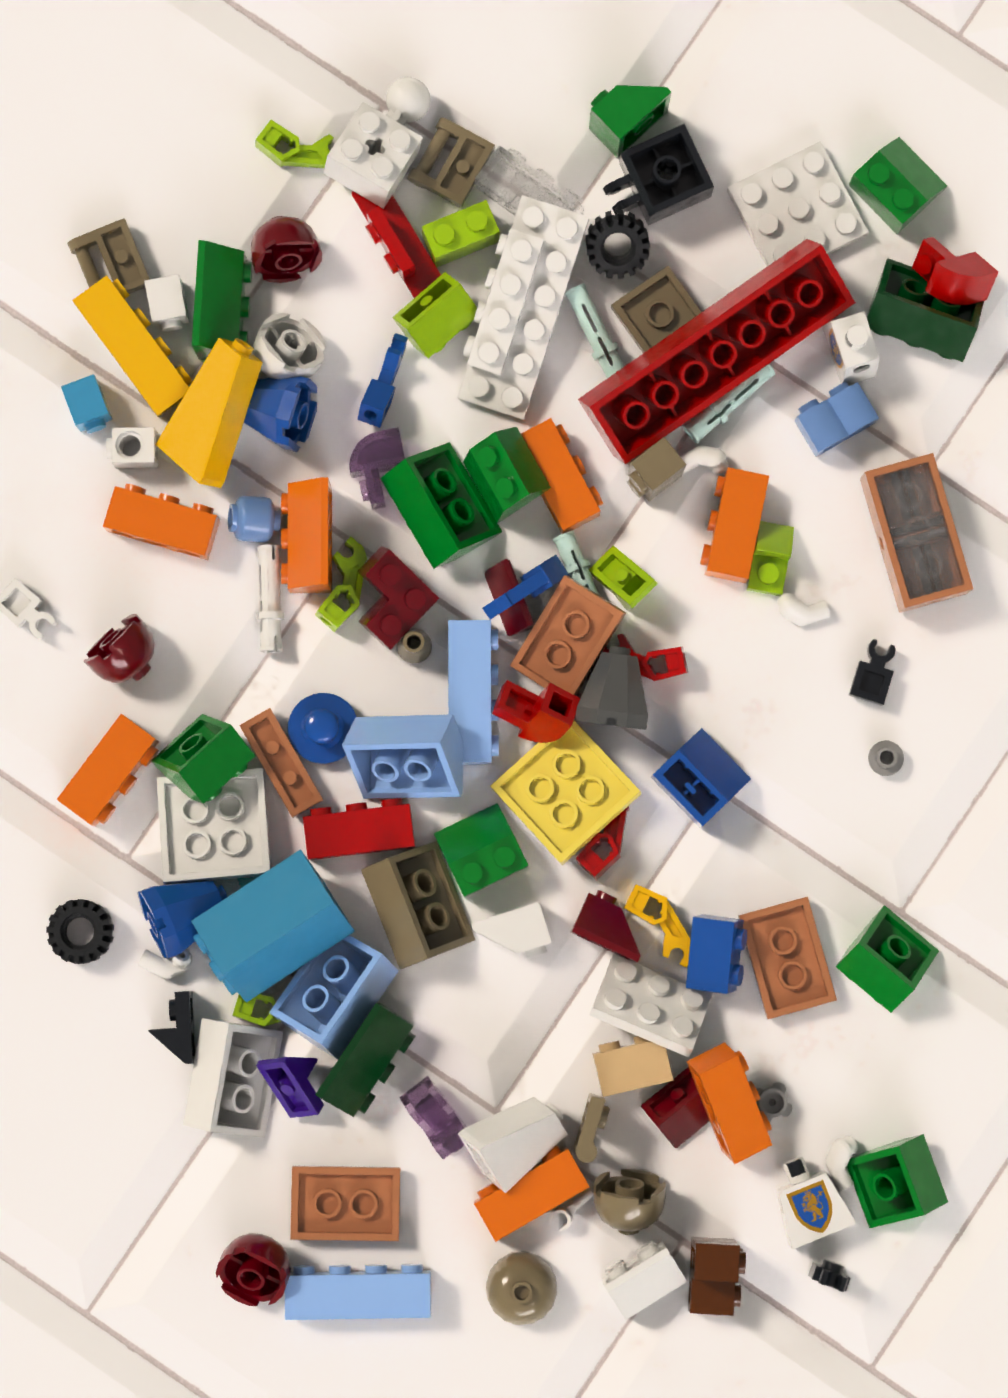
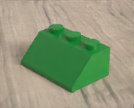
[192,240,253,360]
[380,442,502,569]

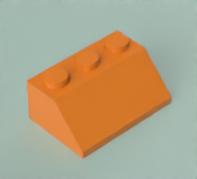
[281,477,332,593]

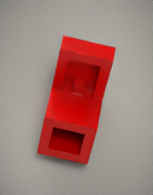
[912,237,999,305]
[492,680,580,743]

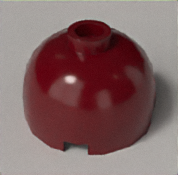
[251,216,322,283]
[83,614,155,683]
[215,1233,291,1306]

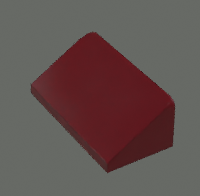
[485,559,534,636]

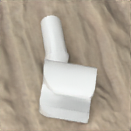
[550,1188,593,1231]

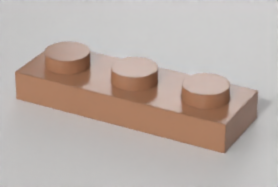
[239,708,324,818]

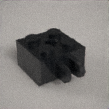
[603,123,714,225]

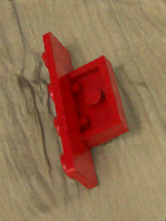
[351,191,441,298]

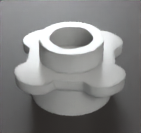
[756,1082,792,1122]

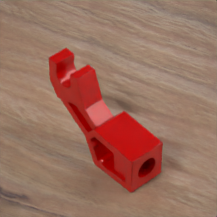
[603,634,689,681]
[576,806,630,881]

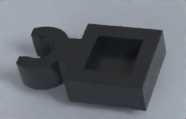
[848,639,896,706]
[808,1259,851,1292]

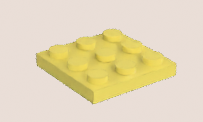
[490,720,641,865]

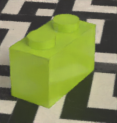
[421,200,500,267]
[392,272,477,359]

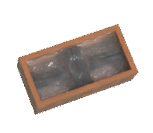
[860,453,973,613]

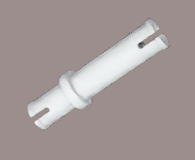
[256,545,284,653]

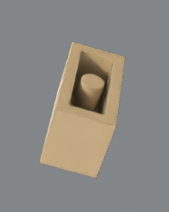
[592,1036,674,1097]

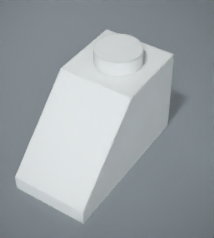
[471,902,552,958]

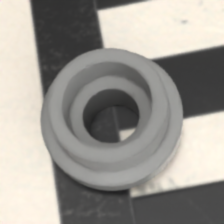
[868,740,904,776]

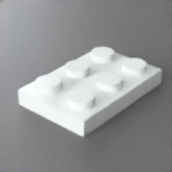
[589,953,712,1057]

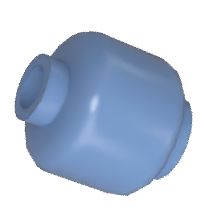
[228,496,281,542]

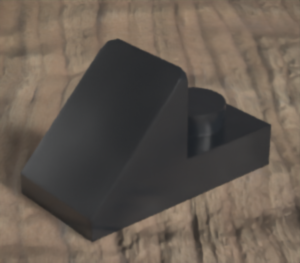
[148,991,196,1064]

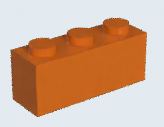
[521,418,603,534]
[700,467,769,584]
[103,484,220,561]
[56,714,159,827]
[686,1042,772,1165]
[474,1145,590,1242]

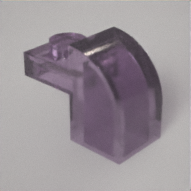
[349,427,405,510]
[399,1076,467,1160]

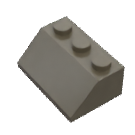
[361,841,475,970]

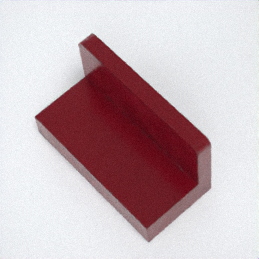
[641,1067,709,1148]

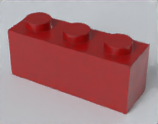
[303,798,416,860]

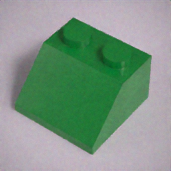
[589,85,672,158]
[849,137,947,234]
[463,427,551,523]
[151,714,255,804]
[434,803,529,898]
[836,905,939,1013]
[847,1134,948,1228]

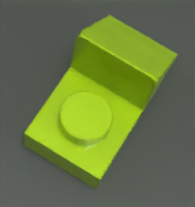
[746,521,794,596]
[589,546,658,610]

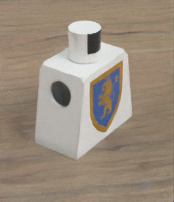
[822,311,879,385]
[776,1157,856,1250]

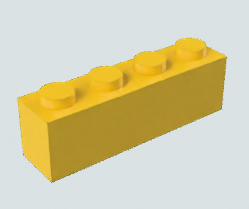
[72,275,193,417]

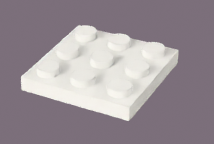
[727,141,869,267]
[156,768,271,885]

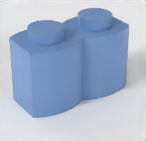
[794,381,879,457]

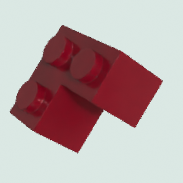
[357,546,439,650]

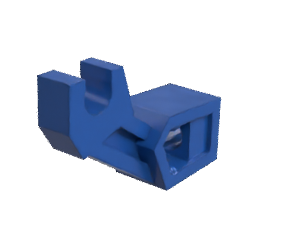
[357,333,408,428]
[482,555,569,620]

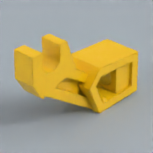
[623,884,691,968]

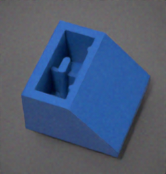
[651,728,751,828]

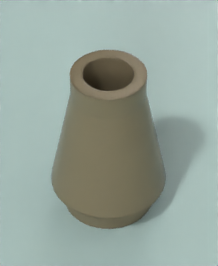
[397,628,432,664]

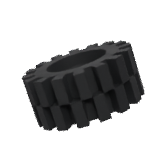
[586,210,650,279]
[46,899,114,964]

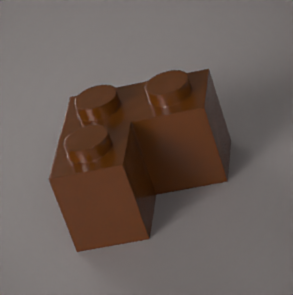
[688,1237,746,1316]

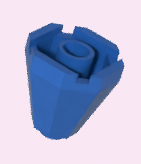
[244,376,317,452]
[137,881,228,959]

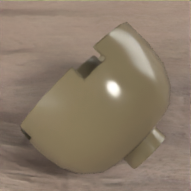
[593,1169,666,1235]
[486,1251,557,1325]

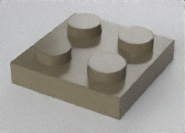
[611,265,702,353]

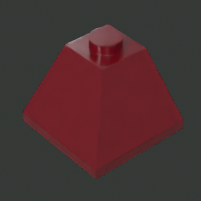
[570,890,641,962]

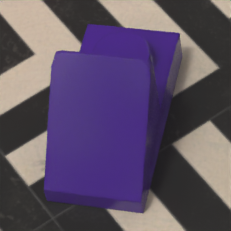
[256,1057,324,1118]

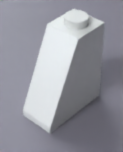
[458,1097,568,1193]

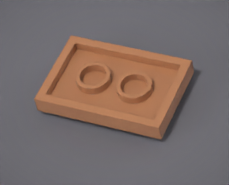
[510,575,626,696]
[738,897,837,1019]
[290,1166,401,1241]

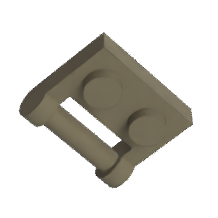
[407,117,495,208]
[67,218,150,294]
[574,1093,610,1163]

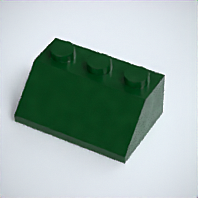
[866,258,984,362]
[315,1002,416,1117]

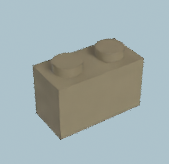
[627,437,686,501]

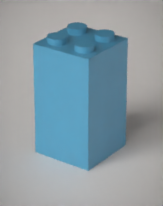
[191,849,355,1003]

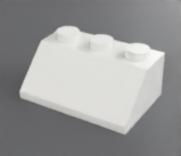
[183,1018,283,1138]

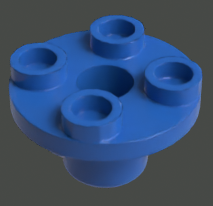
[288,693,357,764]

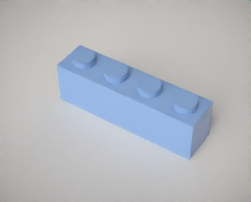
[448,620,499,765]
[285,1264,431,1320]

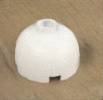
[253,313,326,379]

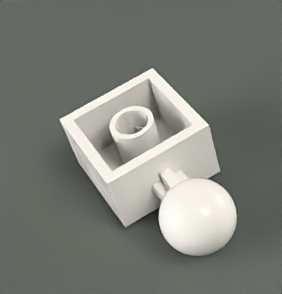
[323,77,431,209]

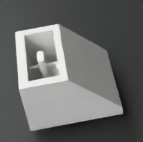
[602,1240,687,1320]

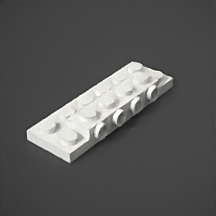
[457,195,590,420]

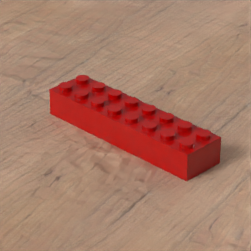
[578,239,856,464]

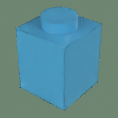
[61,374,113,433]

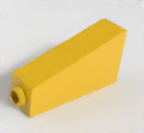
[155,338,263,488]

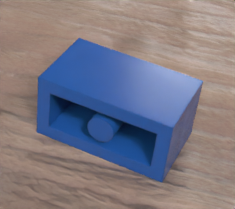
[686,914,747,994]

